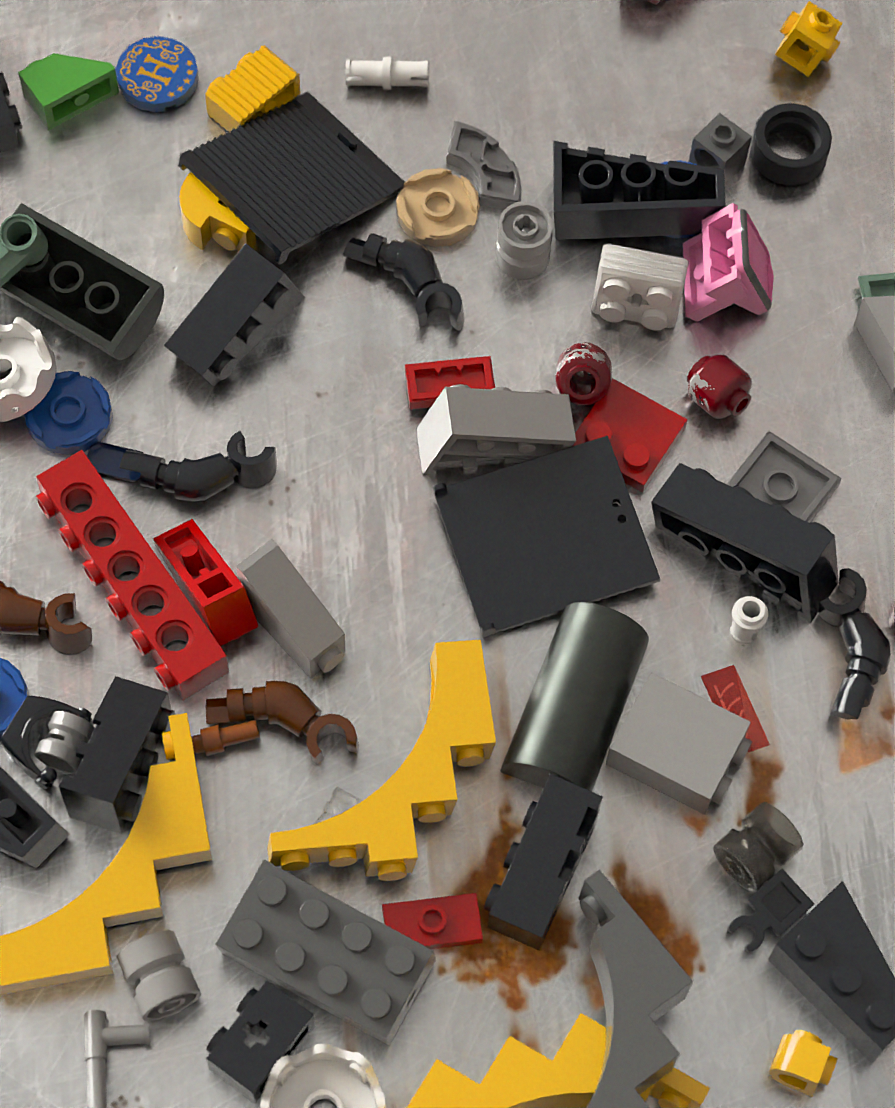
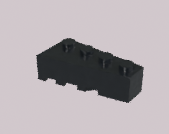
[553,141,726,240]
[651,463,839,622]

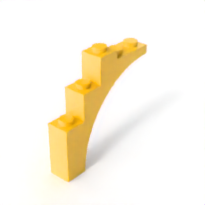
[267,640,496,881]

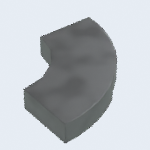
[446,121,521,210]

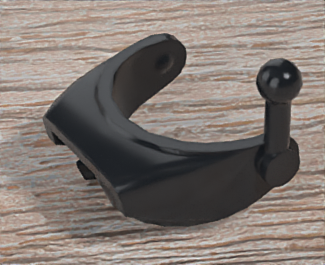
[0,695,92,789]

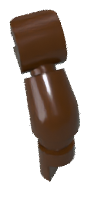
[0,581,92,654]
[206,681,359,765]

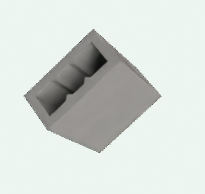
[606,672,753,815]

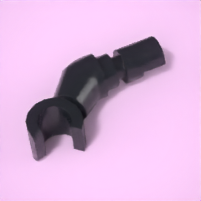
[343,233,465,331]
[120,431,277,501]
[818,568,891,720]

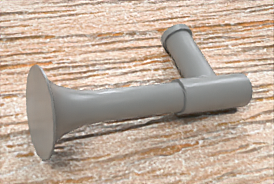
[84,1010,150,1108]

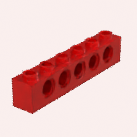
[35,450,229,701]

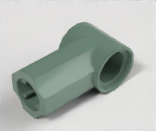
[0,213,48,287]

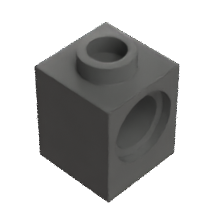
[688,113,752,184]

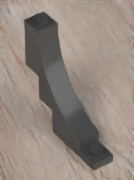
[578,869,693,1108]

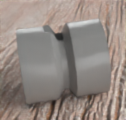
[496,201,553,280]
[116,930,201,1021]

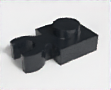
[727,868,815,953]

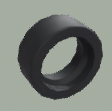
[750,103,832,186]

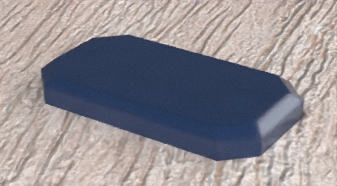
[87,442,143,482]

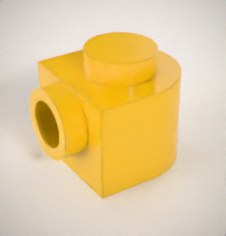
[769,1030,838,1097]

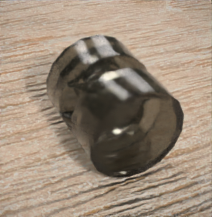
[713,802,804,892]

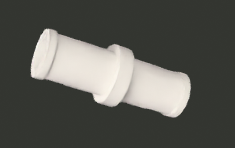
[345,57,429,90]

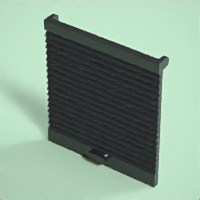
[178,91,405,264]
[433,436,660,638]

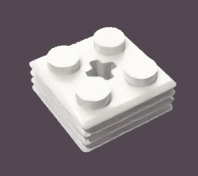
[591,244,689,330]

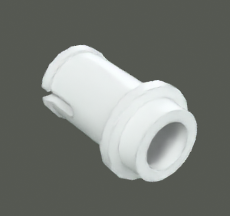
[730,596,768,644]

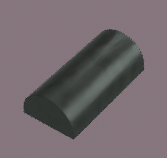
[0,203,164,360]
[500,602,649,791]

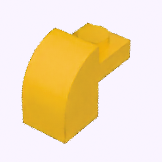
[179,171,256,251]

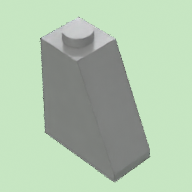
[236,539,345,678]

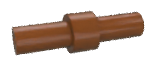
[170,720,260,761]

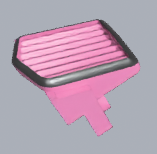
[683,203,774,322]

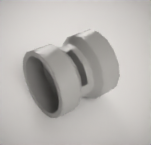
[34,711,95,774]

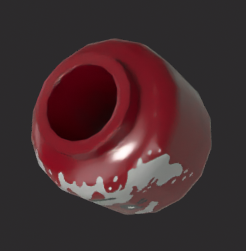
[555,342,612,405]
[687,355,752,419]

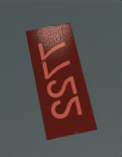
[701,665,770,753]

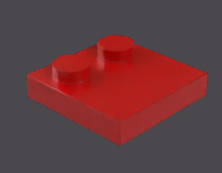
[573,378,688,493]

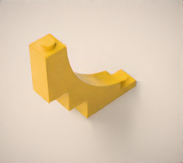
[0,713,212,995]
[407,1013,710,1108]

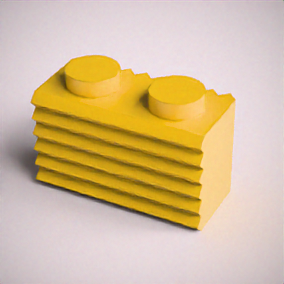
[205,45,300,132]

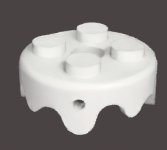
[0,317,56,422]
[260,1044,385,1108]

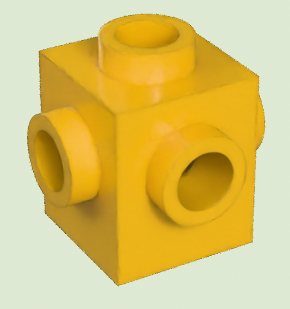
[775,1,843,77]

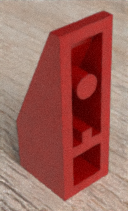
[153,519,259,646]

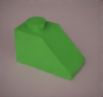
[18,53,119,131]

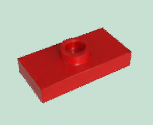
[404,356,495,410]
[382,893,483,949]

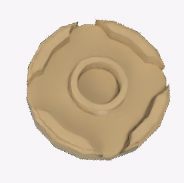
[396,168,480,247]

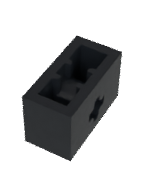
[206,980,315,1104]

